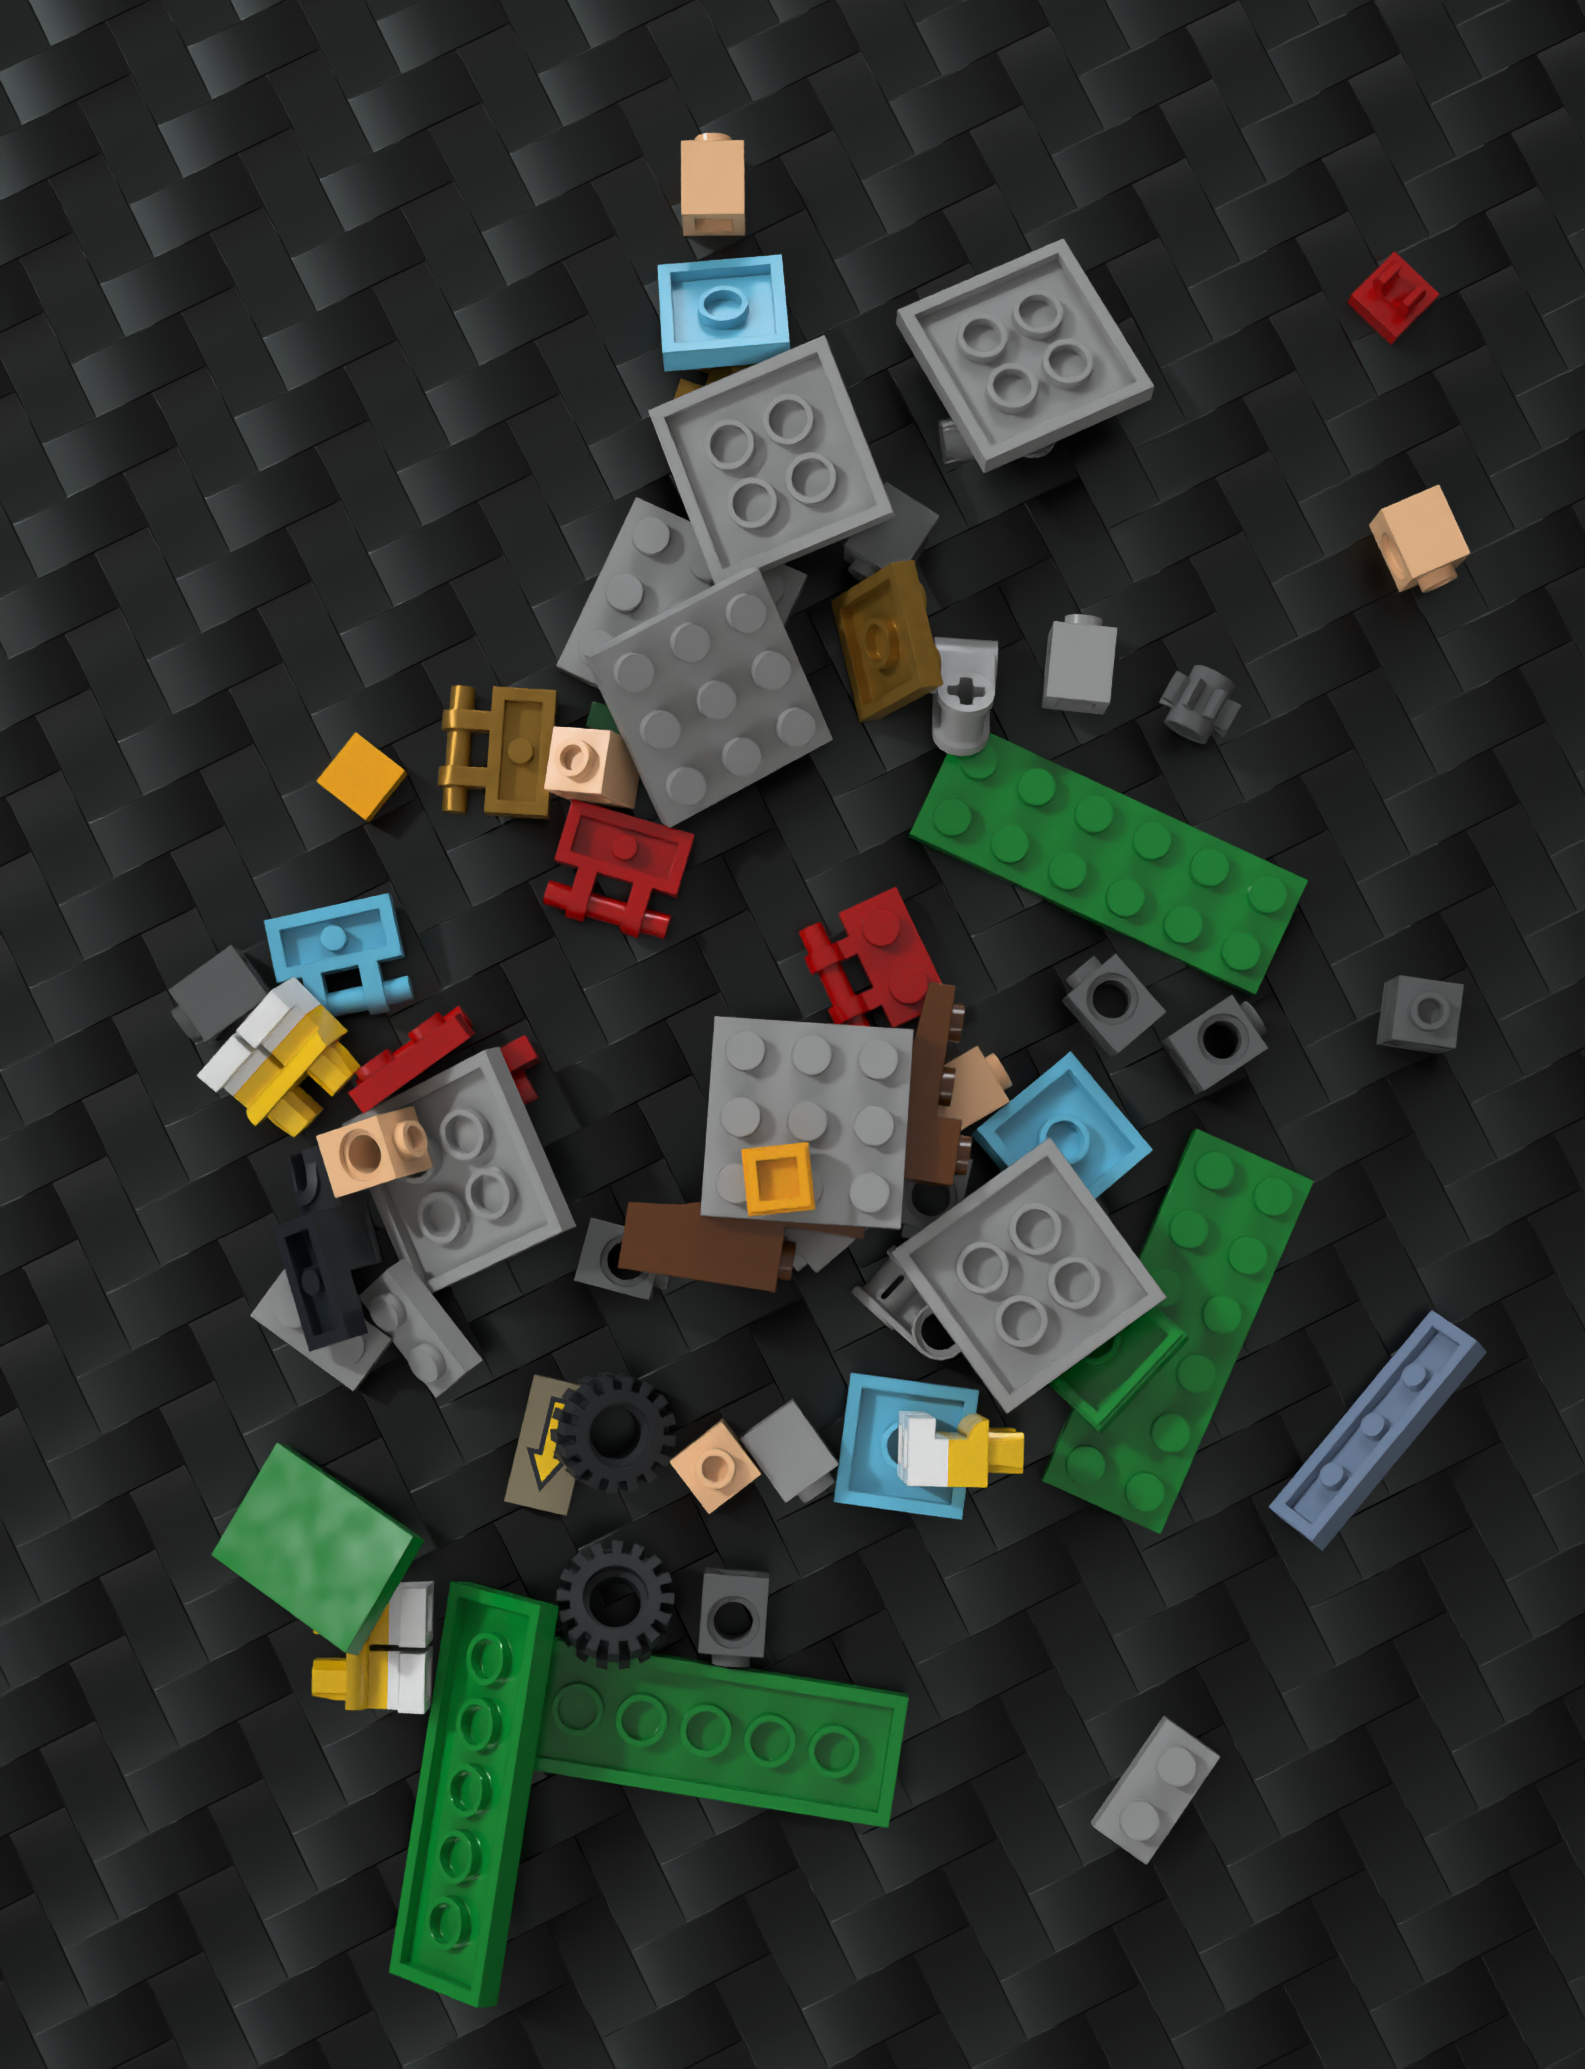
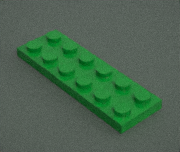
[909,732,1308,997]
[1040,1129,1314,1534]
[389,1581,559,2008]
[533,1636,909,1828]

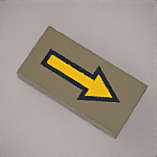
[504,1374,581,1516]

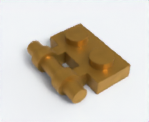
[437,685,558,819]

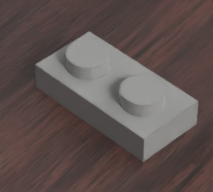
[359,1258,482,1398]
[250,1269,392,1391]
[1091,1716,1220,1865]

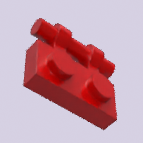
[543,799,695,940]
[798,887,942,1028]
[348,1006,475,1114]

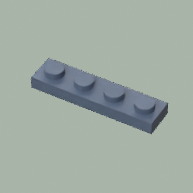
[1269,1310,1486,1551]

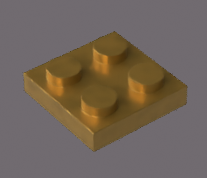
[831,560,944,722]

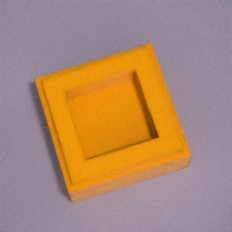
[316,732,408,823]
[741,1142,816,1217]

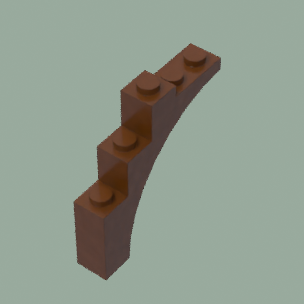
[618,982,972,1293]

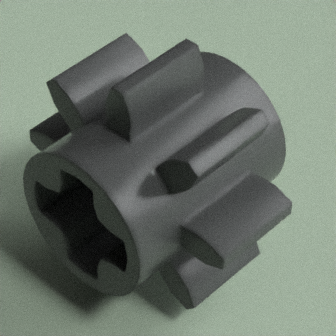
[1159,665,1242,744]

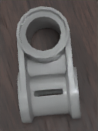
[930,637,998,756]
[850,1244,961,1360]

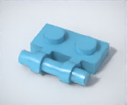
[264,893,414,1017]

